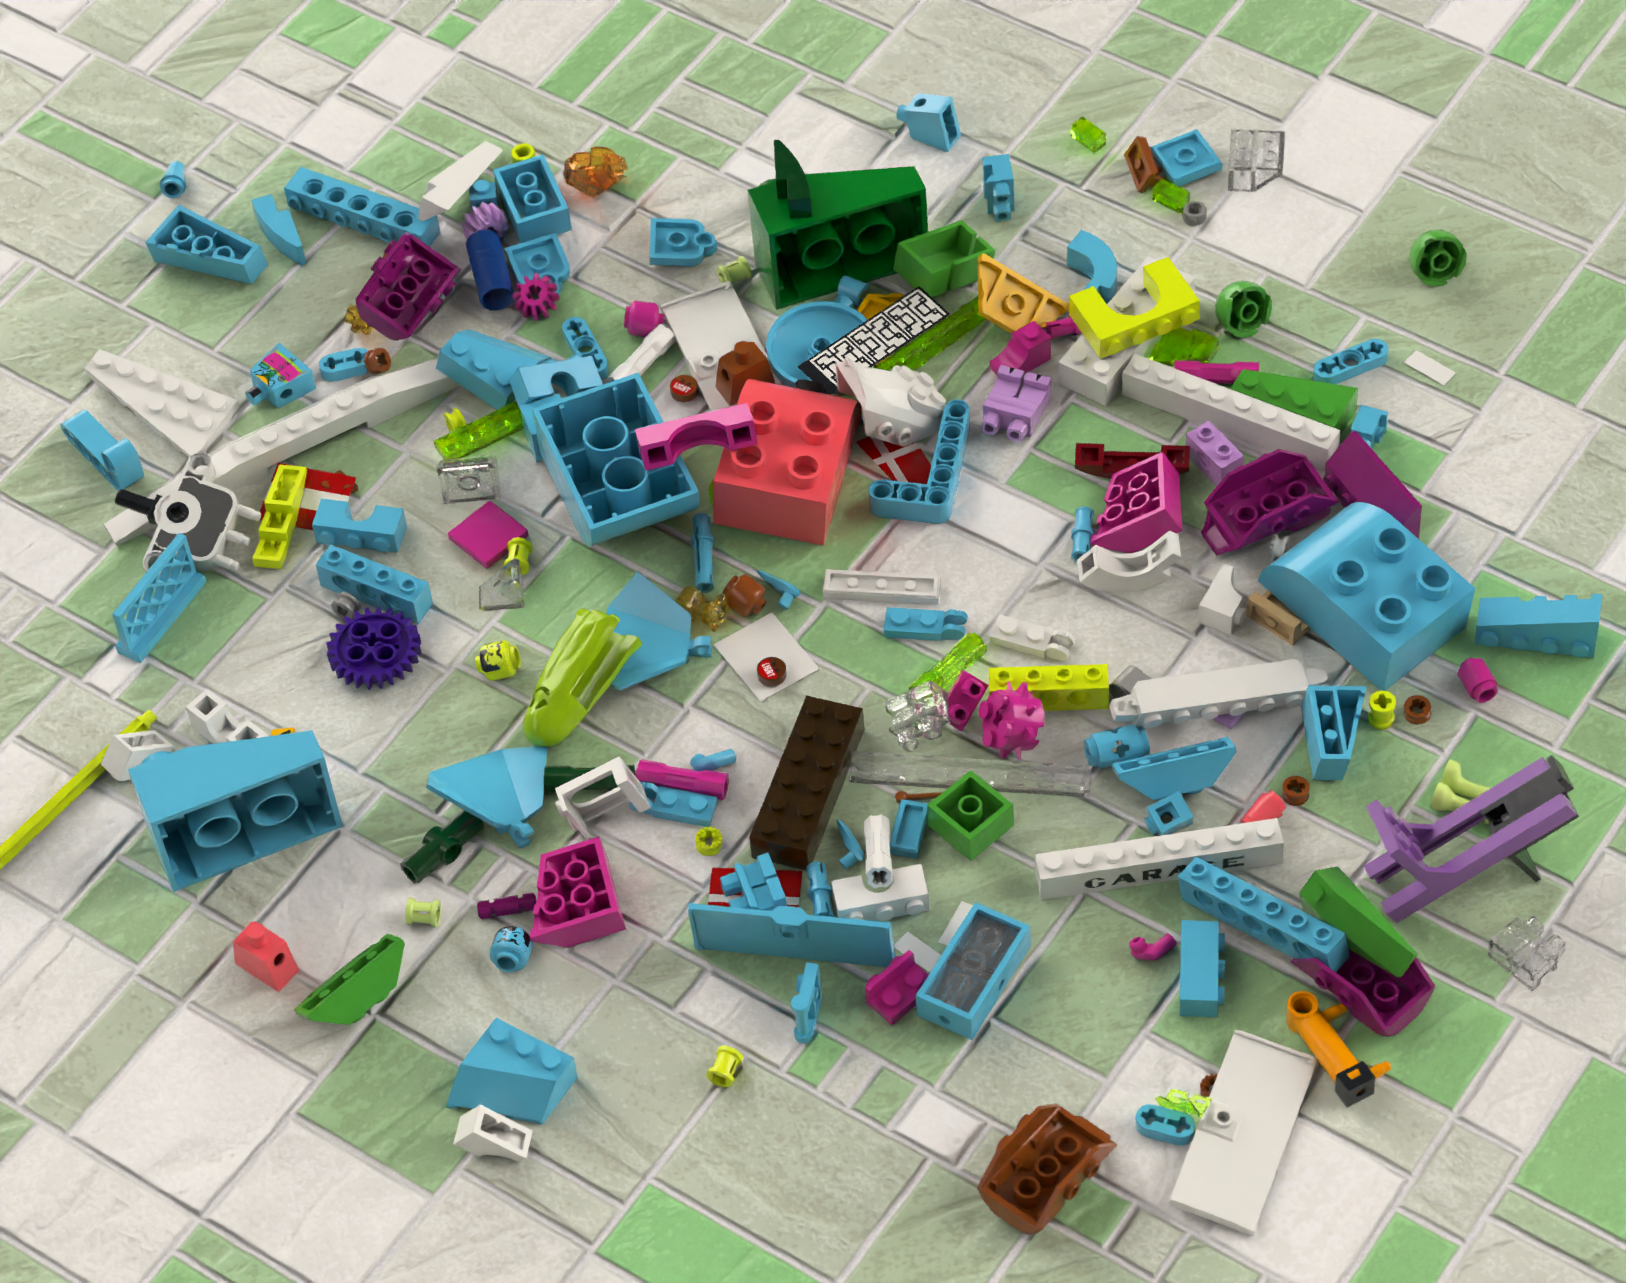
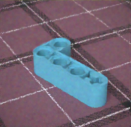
[60,409,144,491]

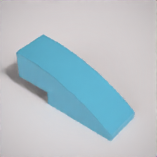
[251,194,306,265]

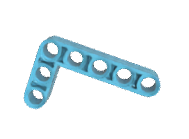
[868,399,970,524]

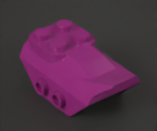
[355,232,461,341]
[1201,449,1339,556]
[1290,949,1435,1037]

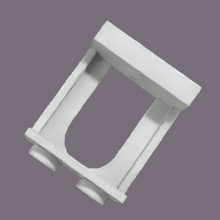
[555,757,650,840]

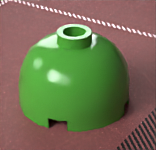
[1409,230,1467,287]
[1215,280,1272,338]

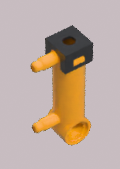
[1286,991,1391,1107]

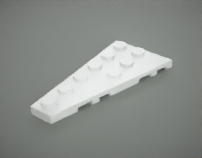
[85,349,239,458]

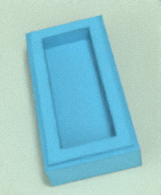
[890,799,928,859]

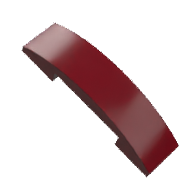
[1075,443,1190,479]

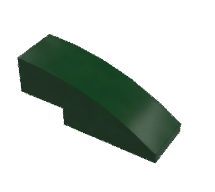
[774,140,812,219]

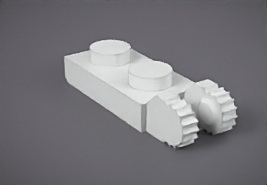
[989,614,1076,661]

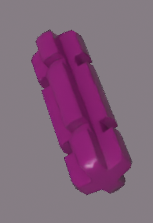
[477,893,537,919]

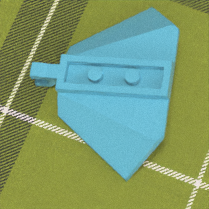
[607,571,712,690]
[426,746,548,848]

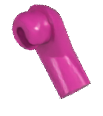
[1129,933,1177,961]

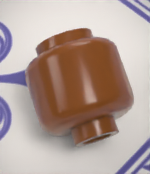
[722,574,767,617]

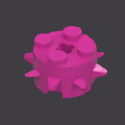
[978,681,1044,760]

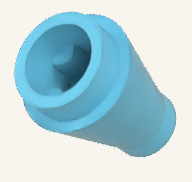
[160,161,186,198]

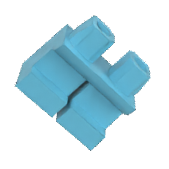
[982,154,1014,221]
[720,853,787,911]

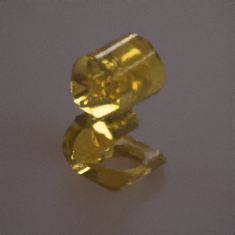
[675,586,730,632]

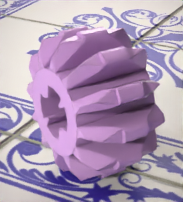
[461,202,509,249]

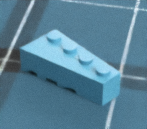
[1474,594,1602,658]

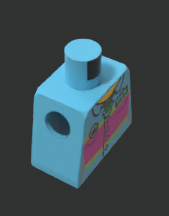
[245,343,316,408]

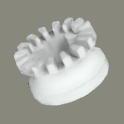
[1269,534,1289,560]

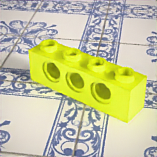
[989,664,1109,711]

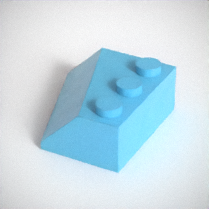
[436,329,552,414]
[446,1018,578,1125]

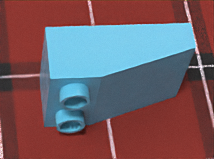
[128,731,343,892]

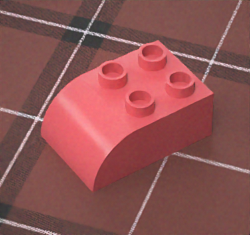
[713,379,861,545]

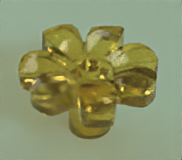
[344,305,374,335]

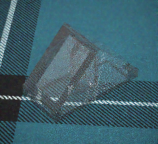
[479,558,524,611]

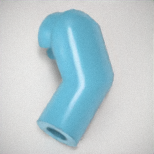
[690,749,736,771]

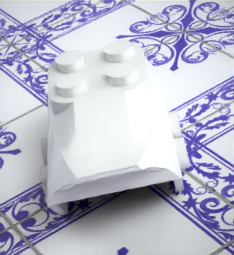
[835,357,946,447]

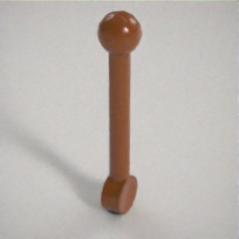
[895,791,943,804]

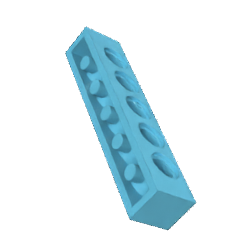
[284,167,441,247]
[1177,857,1350,972]

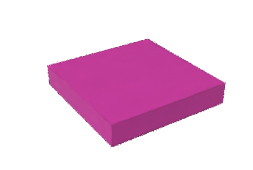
[448,500,529,569]

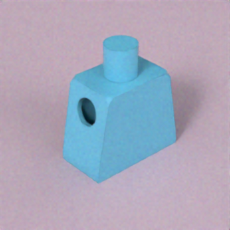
[896,93,961,152]

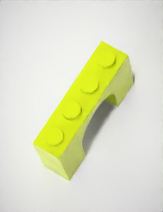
[1069,257,1200,359]

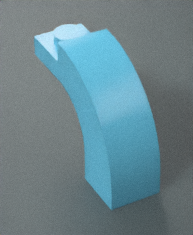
[1067,230,1117,304]

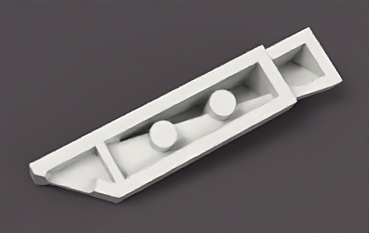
[418,141,503,221]

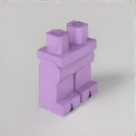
[982,365,1052,442]

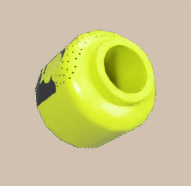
[475,640,521,681]

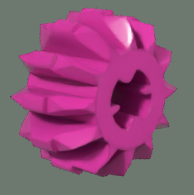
[512,273,560,321]

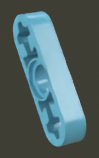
[562,317,609,380]
[1313,339,1388,384]

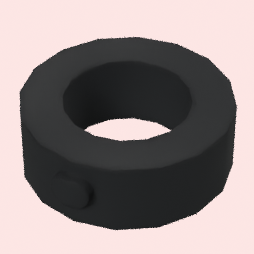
[795,379,826,393]

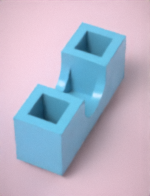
[509,355,603,409]
[312,498,407,553]

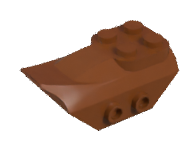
[977,1103,1118,1235]

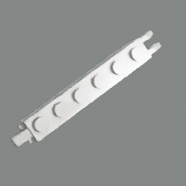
[1109,659,1328,728]

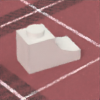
[1199,563,1246,635]
[101,730,174,781]
[453,1105,533,1162]

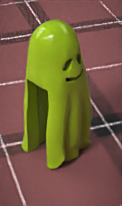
[523,608,642,747]

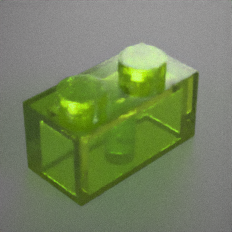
[1071,117,1106,153]
[1152,178,1190,214]

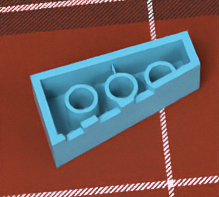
[145,204,268,284]

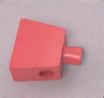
[233,921,299,992]

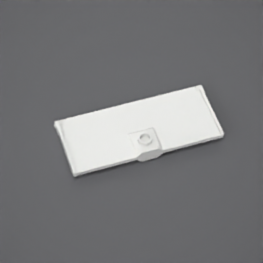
[661,281,782,411]
[1168,1030,1319,1236]

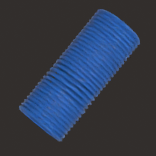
[466,230,514,311]

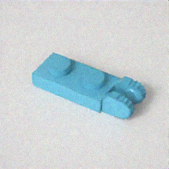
[884,607,968,641]
[629,782,718,827]

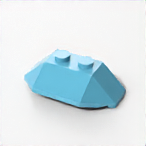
[1112,737,1237,801]

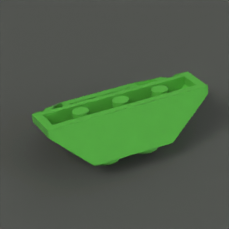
[294,933,405,1025]

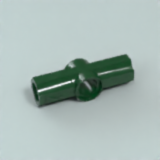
[400,810,484,884]

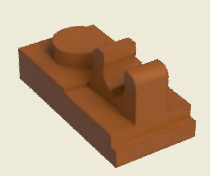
[1124,136,1166,193]

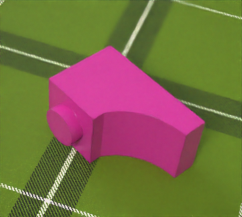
[990,321,1051,375]

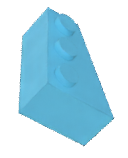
[1301,686,1367,780]

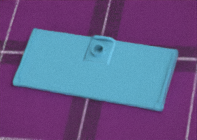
[688,903,896,968]

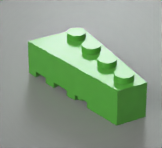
[1231,369,1358,436]

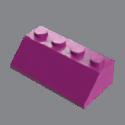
[1323,431,1422,539]

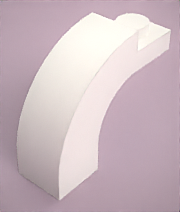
[1077,530,1181,593]

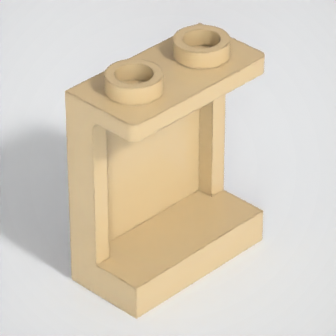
[1247,590,1311,646]

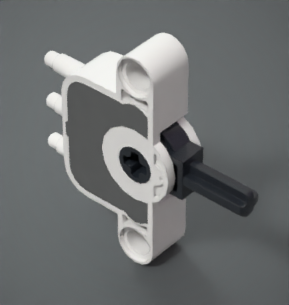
[115,451,262,580]

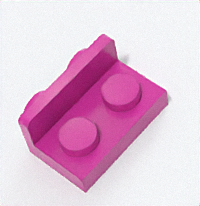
[865,950,928,1025]

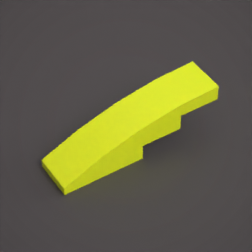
[252,464,307,569]

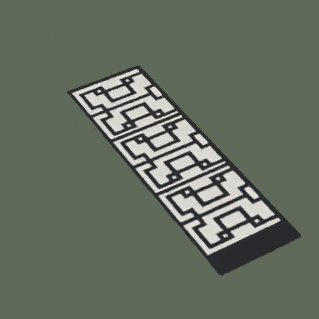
[798,286,950,395]

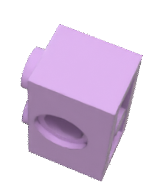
[1186,421,1244,487]

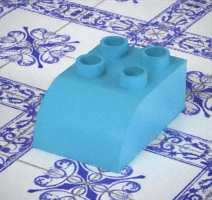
[532,373,700,547]
[1258,502,1475,691]

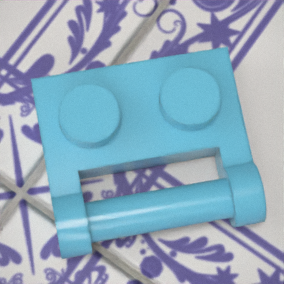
[791,962,822,1044]

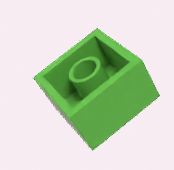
[927,770,1014,861]

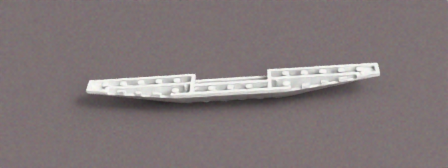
[104,339,504,546]

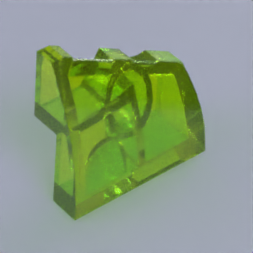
[1148,327,1220,367]

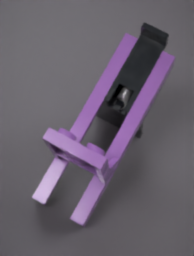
[1364,755,1579,923]

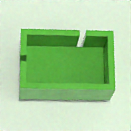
[893,220,996,297]

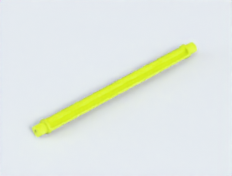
[0,710,157,870]

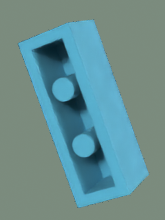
[1179,920,1225,1017]

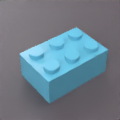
[493,154,572,243]

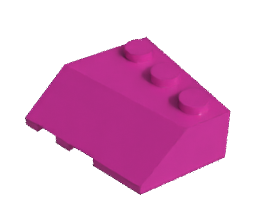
[1089,452,1182,553]
[530,837,626,948]

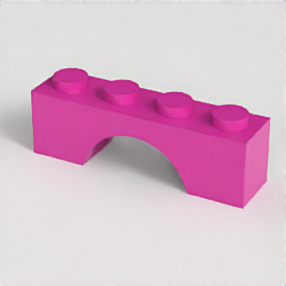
[635,403,758,471]

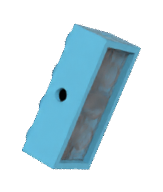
[916,902,1031,1040]

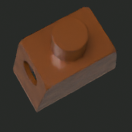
[715,341,775,406]

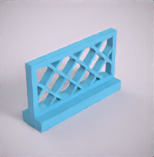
[112,533,206,663]

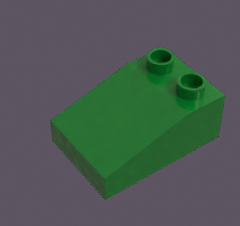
[747,166,928,310]

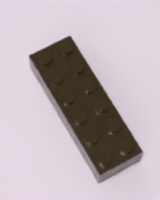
[749,695,865,871]

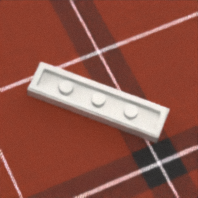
[823,569,941,605]

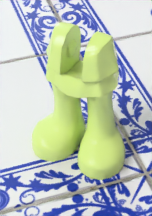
[1430,759,1491,825]

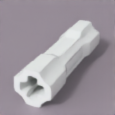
[607,324,676,383]
[864,814,893,888]

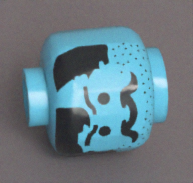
[489,926,533,972]

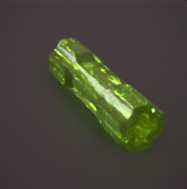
[909,632,987,706]

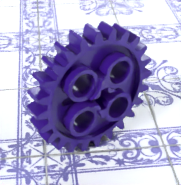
[326,607,422,690]

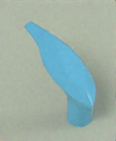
[757,570,800,610]
[837,819,864,870]

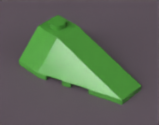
[1299,866,1418,977]

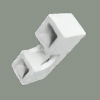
[186,689,268,744]
[831,864,930,921]

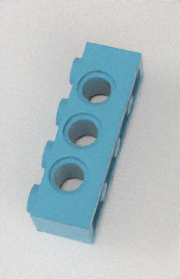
[316,544,433,624]

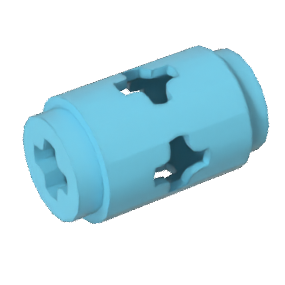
[1083,724,1150,769]

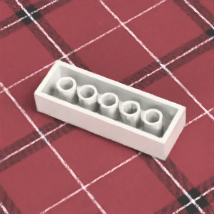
[1058,256,1195,406]

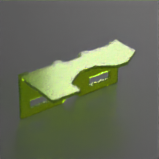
[1155,1088,1212,1117]

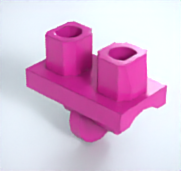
[936,670,989,731]

